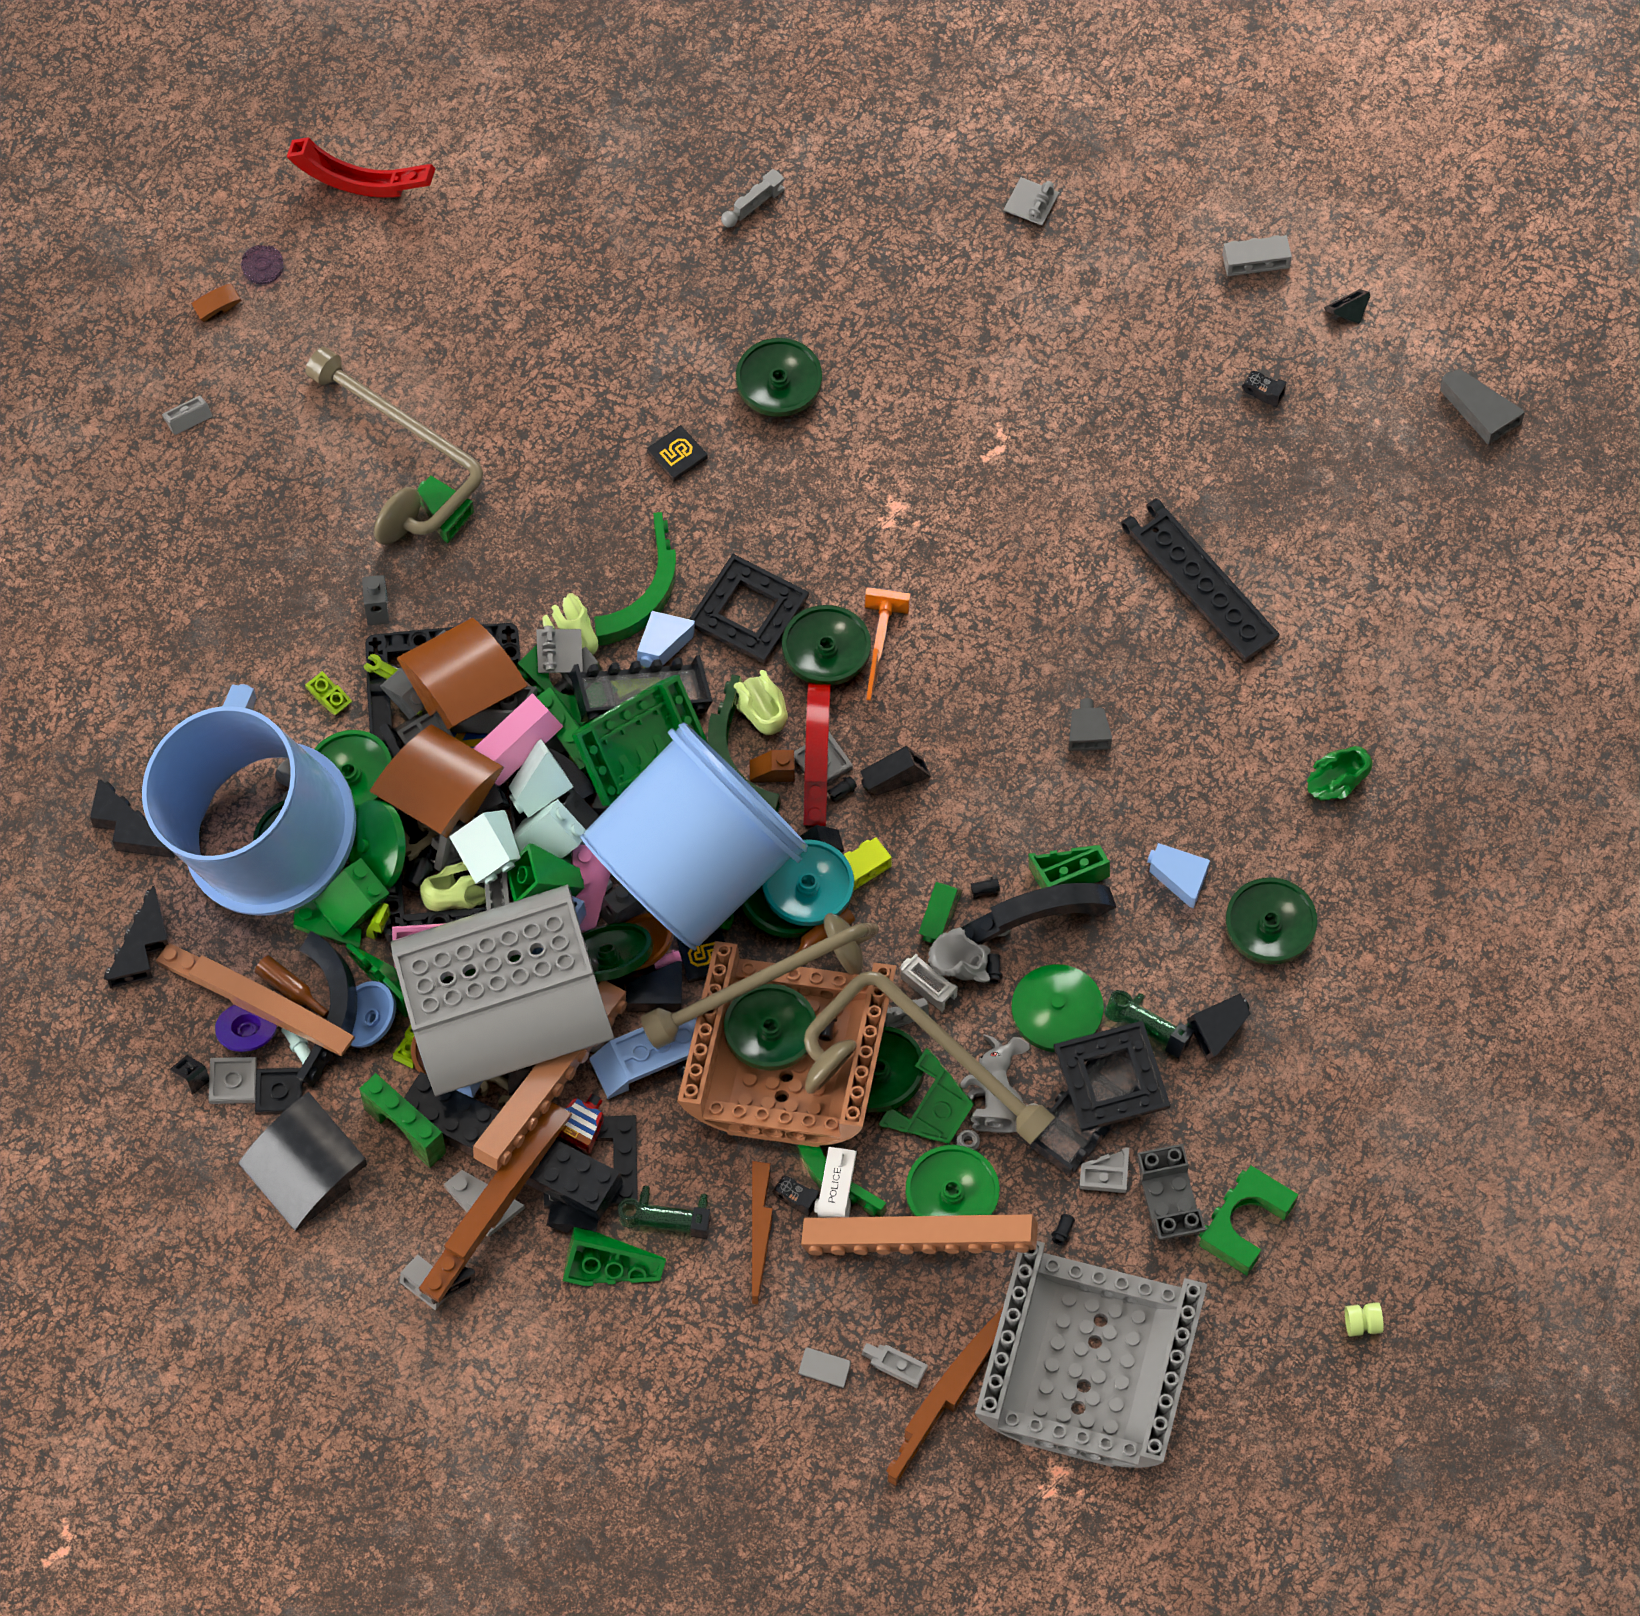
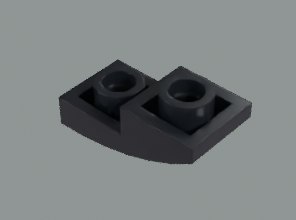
[546,1204,598,1233]

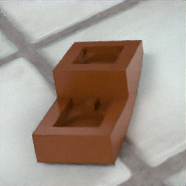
[191,283,242,322]

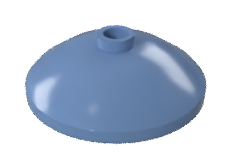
[351,981,396,1048]

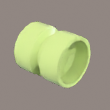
[1345,1302,1383,1337]

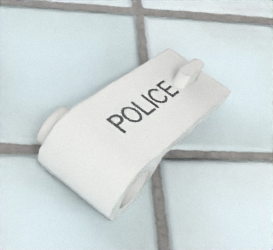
[814,1147,857,1218]

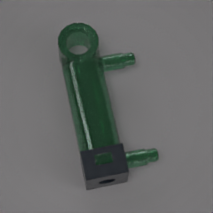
[1105,990,1195,1059]
[618,1185,711,1239]

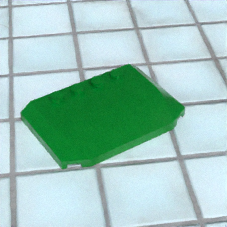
[572,675,708,806]

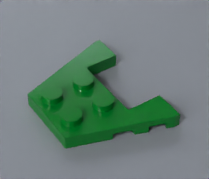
[293,872,362,949]
[878,1048,974,1143]

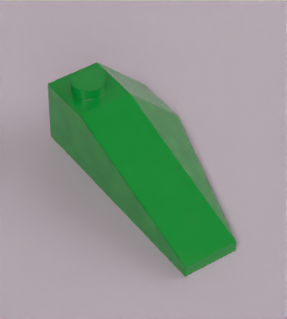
[346,943,408,1018]
[562,1227,666,1286]

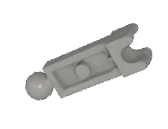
[721,169,785,227]

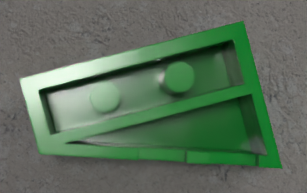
[1028,845,1110,888]

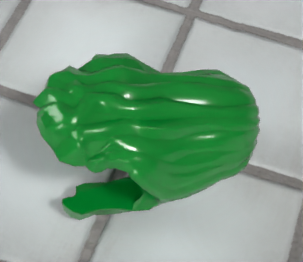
[1307,746,1373,801]

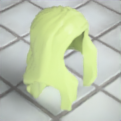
[542,593,598,655]
[734,670,788,735]
[420,861,486,912]

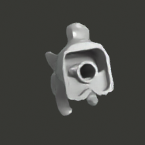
[960,1034,1038,1133]

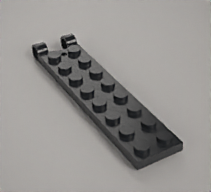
[1121,498,1280,662]

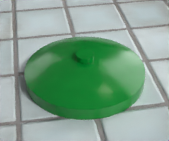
[314,730,392,810]
[348,800,406,890]
[1011,964,1104,1052]
[905,1145,1000,1216]

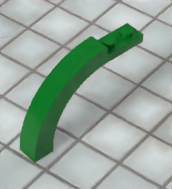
[594,512,676,646]
[797,1144,887,1217]

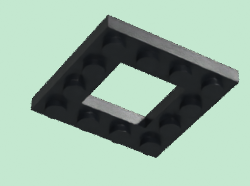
[689,554,809,664]
[1054,1021,1171,1132]
[544,1115,638,1209]

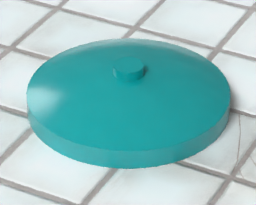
[762,840,854,926]

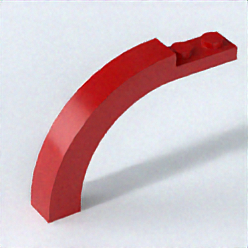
[287,137,435,197]
[803,682,831,826]

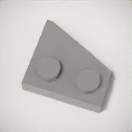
[1079,1148,1129,1193]

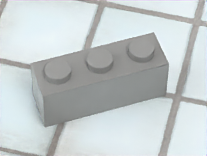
[1222,235,1292,276]

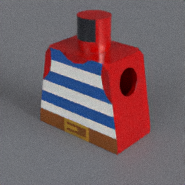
[558,1094,604,1154]

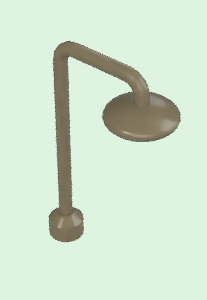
[306,347,483,545]
[641,913,879,1049]
[804,971,1055,1144]

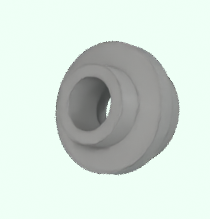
[957,1130,980,1150]

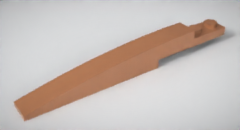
[156,943,355,1056]

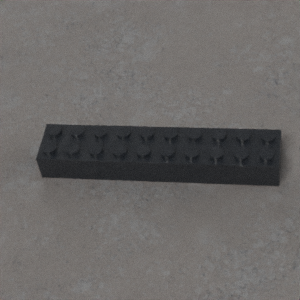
[404,1071,623,1221]

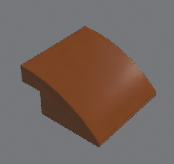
[397,618,528,730]
[370,724,504,838]

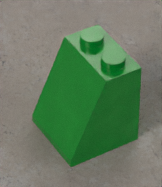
[507,843,584,902]
[314,858,389,937]

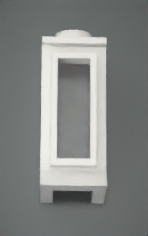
[900,954,958,1012]

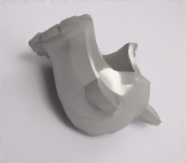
[928,927,991,982]

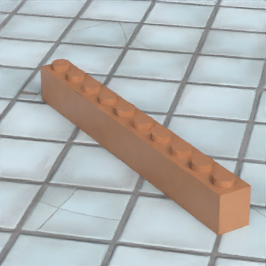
[473,981,627,1171]
[801,1214,1038,1256]

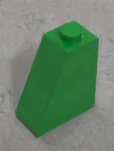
[418,475,474,543]
[918,882,963,943]

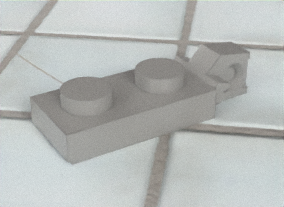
[862,1343,928,1388]

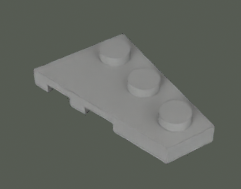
[444,1170,525,1237]

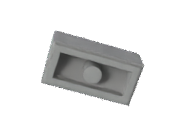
[162,396,212,435]
[798,1347,851,1388]

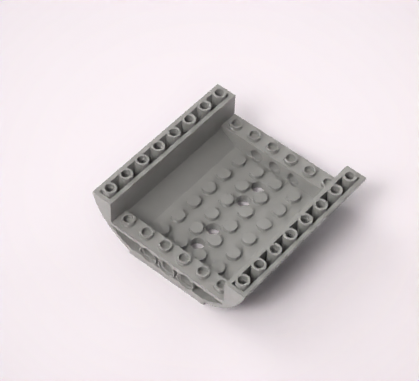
[391,885,615,1096]
[975,1241,1207,1468]

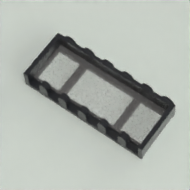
[569,655,713,722]
[1026,1051,1140,1178]

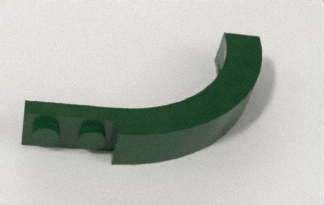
[708,674,781,813]

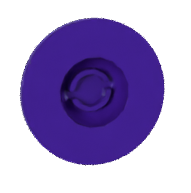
[215,1005,277,1052]

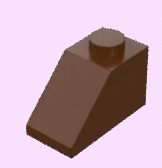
[749,750,795,782]

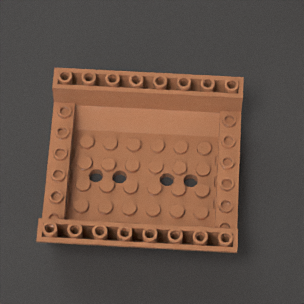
[677,941,897,1147]

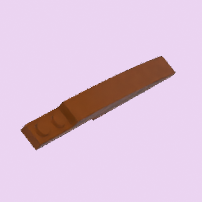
[419,1102,572,1303]
[886,1307,1003,1486]

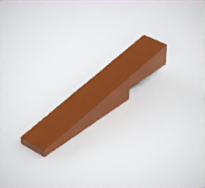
[752,1161,773,1304]

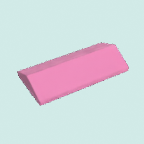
[473,693,563,786]

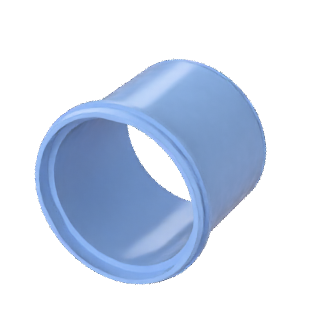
[142,706,356,916]
[580,723,808,950]

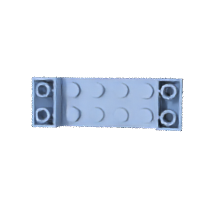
[589,1017,697,1099]

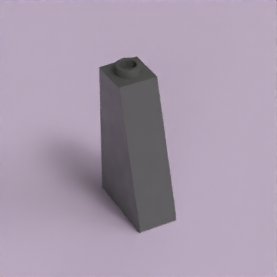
[1440,368,1525,445]

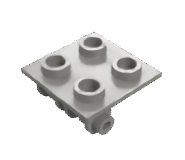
[1004,177,1059,225]
[536,626,583,673]

